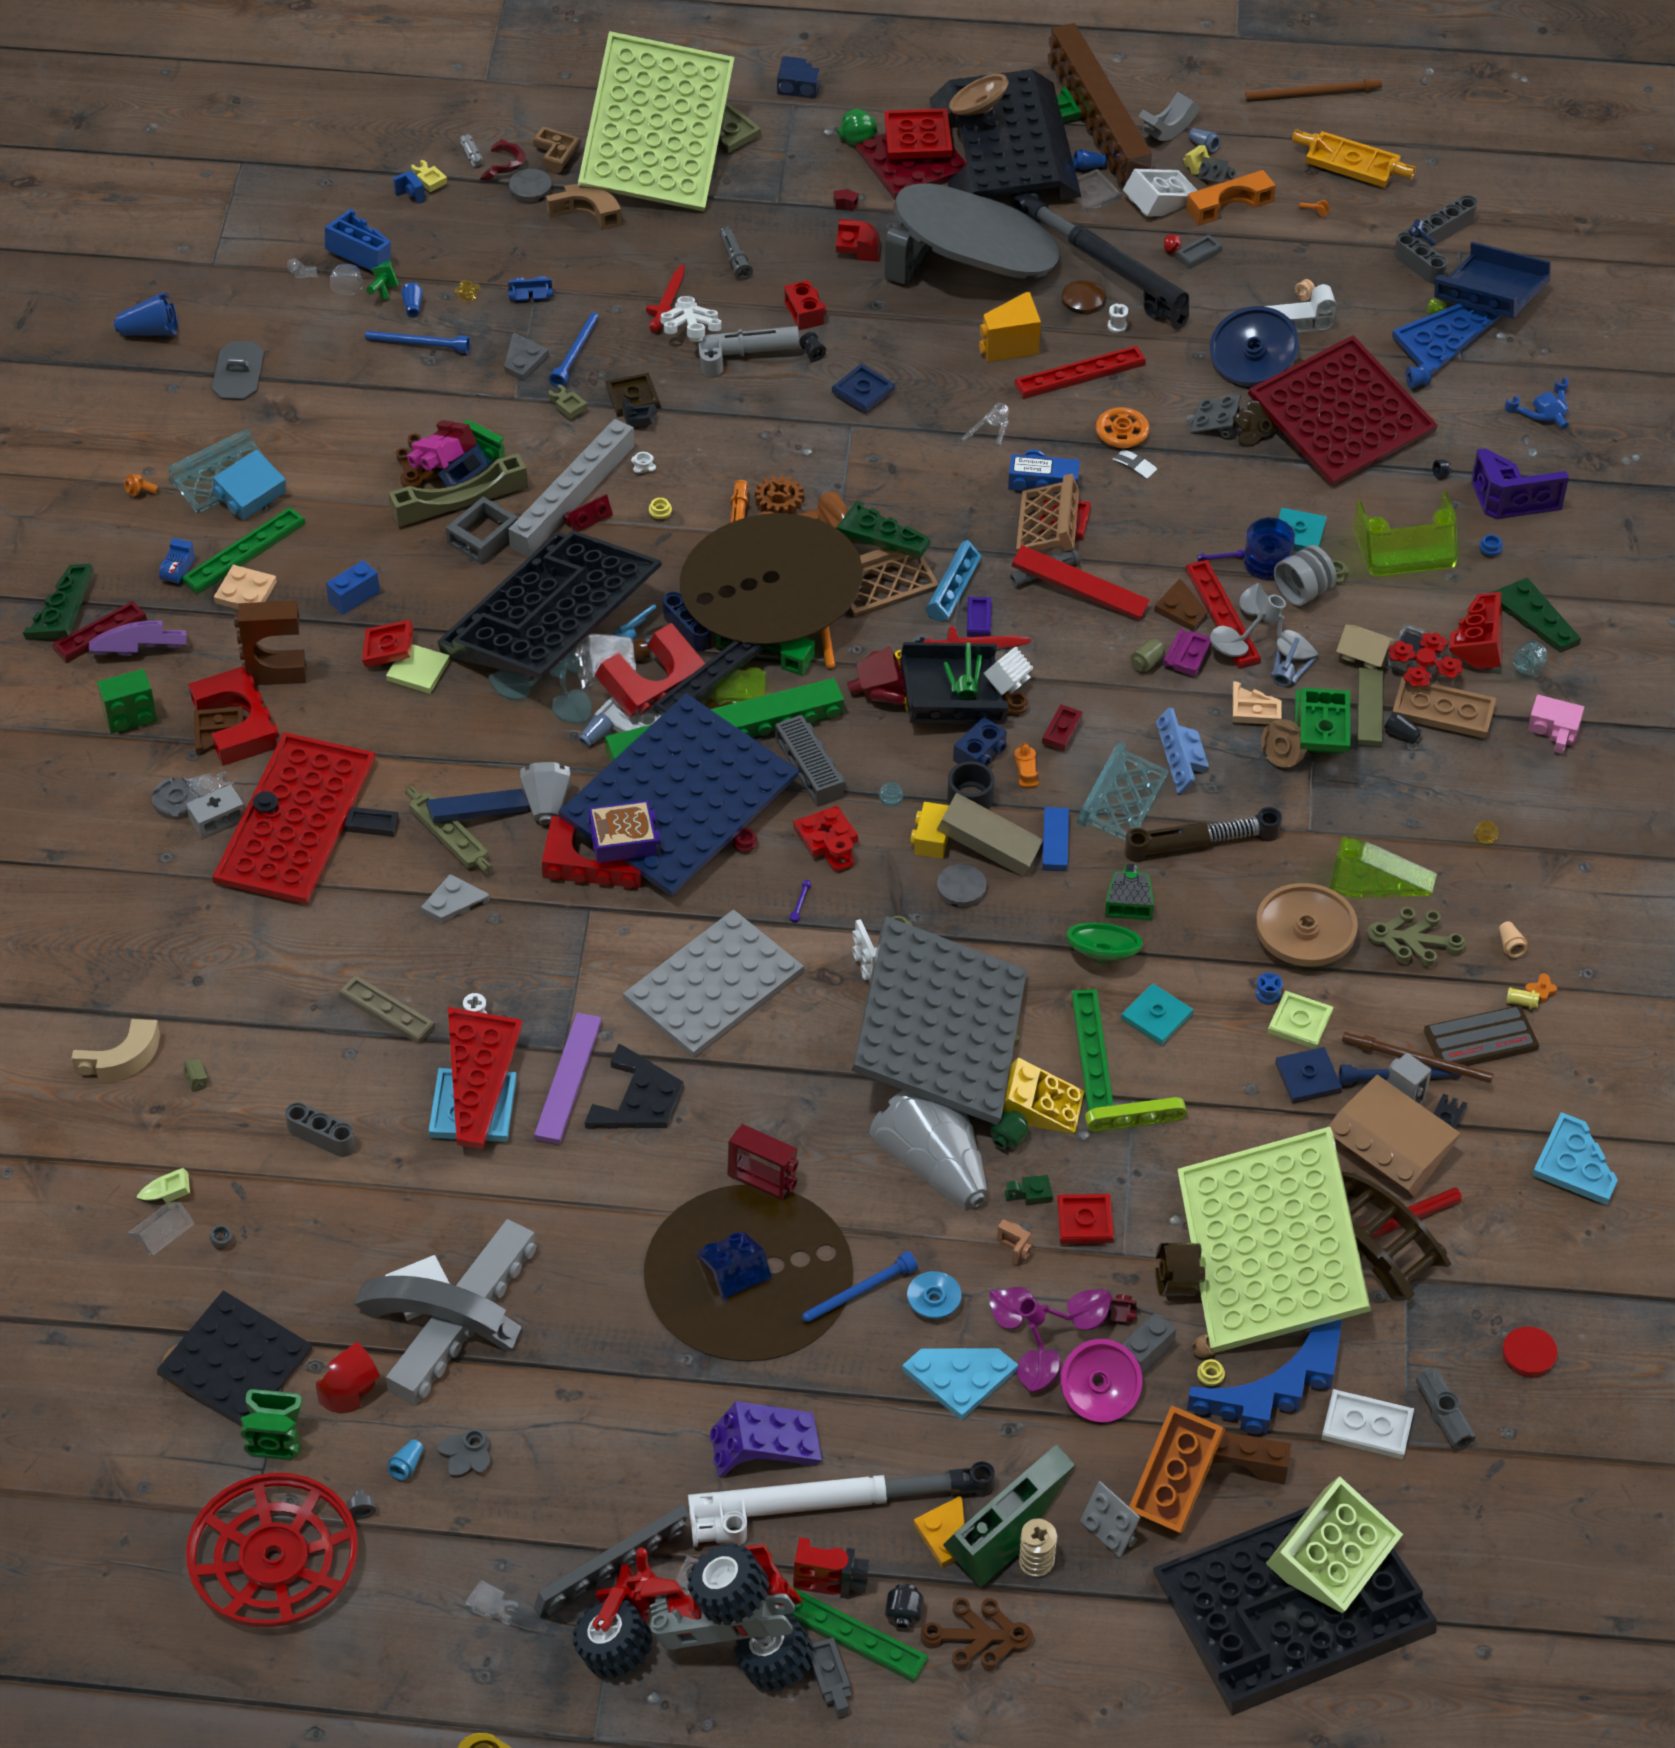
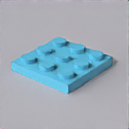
[429,1068,517,1142]

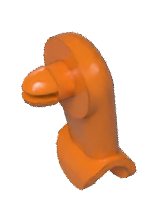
[1014,743,1039,787]

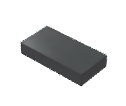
[1175,234,1223,269]

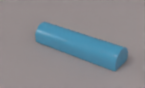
[926,540,982,621]

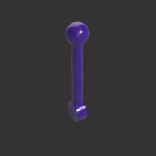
[1197,550,1245,562]
[790,880,811,923]

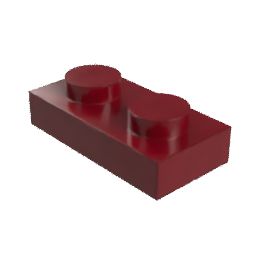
[1042,704,1083,751]

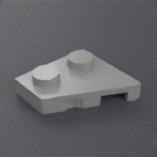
[421,874,490,924]

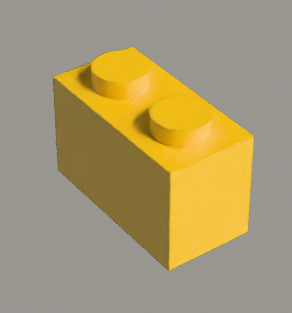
[910,802,949,859]

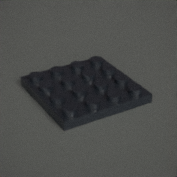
[157,1290,312,1427]

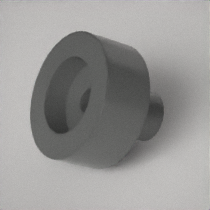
[347,1490,376,1519]

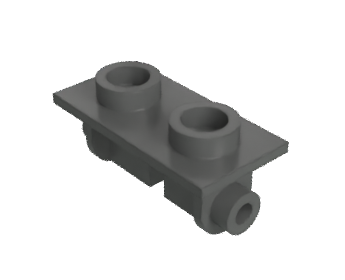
[1198,157,1236,182]

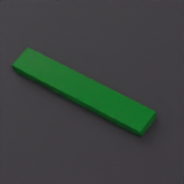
[181,507,306,595]
[1071,989,1114,1112]
[789,1585,928,1683]

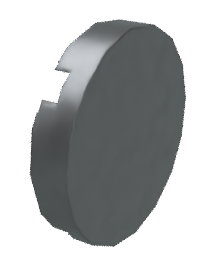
[509,169,552,203]
[152,777,201,819]
[937,864,987,908]

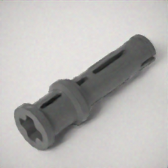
[719,226,753,280]
[1010,548,1080,587]

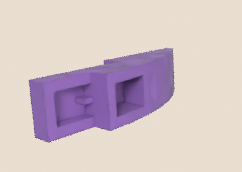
[89,620,187,656]

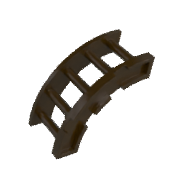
[1341,1172,1451,1301]

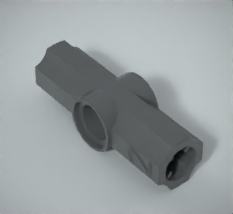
[1416,1368,1476,1450]

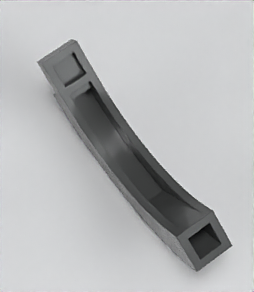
[354,1275,521,1352]

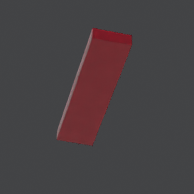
[52,601,147,663]

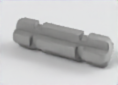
[460,134,483,167]

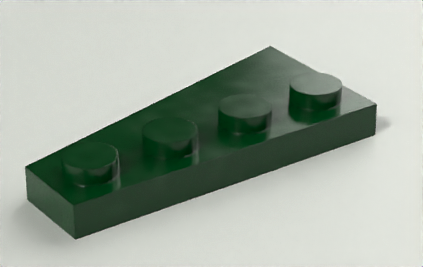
[836,500,931,559]
[23,563,94,640]
[1490,577,1581,653]

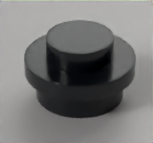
[253,791,278,814]

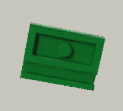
[464,419,505,463]

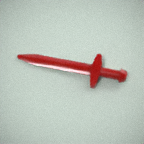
[646,264,684,333]
[923,626,1031,648]

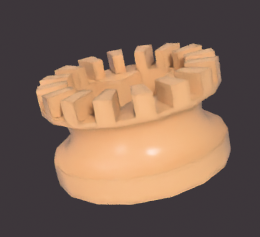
[1295,279,1315,302]

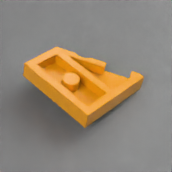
[913,1496,964,1568]

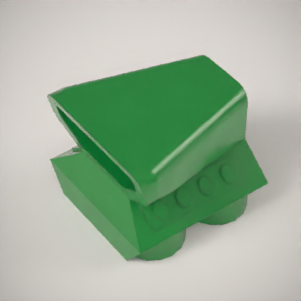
[241,1389,302,1461]

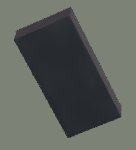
[345,807,399,837]

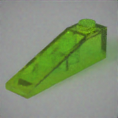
[1329,836,1437,897]

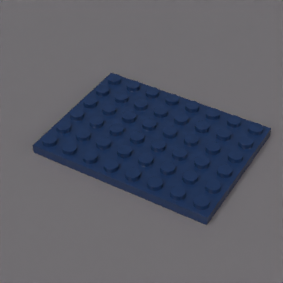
[558,693,799,897]

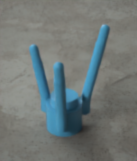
[612,605,656,647]

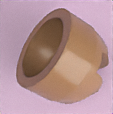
[1192,1334,1215,1358]

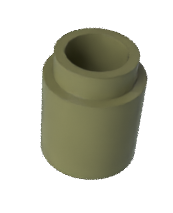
[1131,639,1165,672]

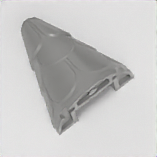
[869,1090,988,1211]

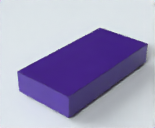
[967,597,991,637]

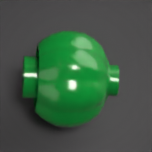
[837,108,877,147]

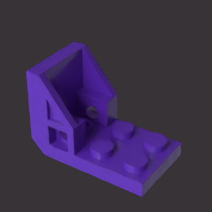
[1471,448,1569,519]

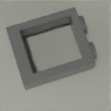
[446,497,518,565]

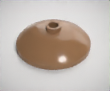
[949,74,1008,116]

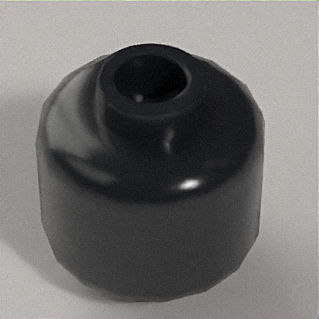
[885,1584,924,1629]

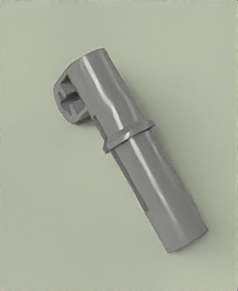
[698,326,800,377]

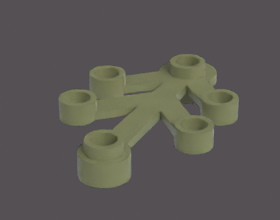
[1367,907,1466,967]

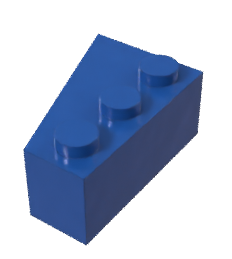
[324,208,391,271]

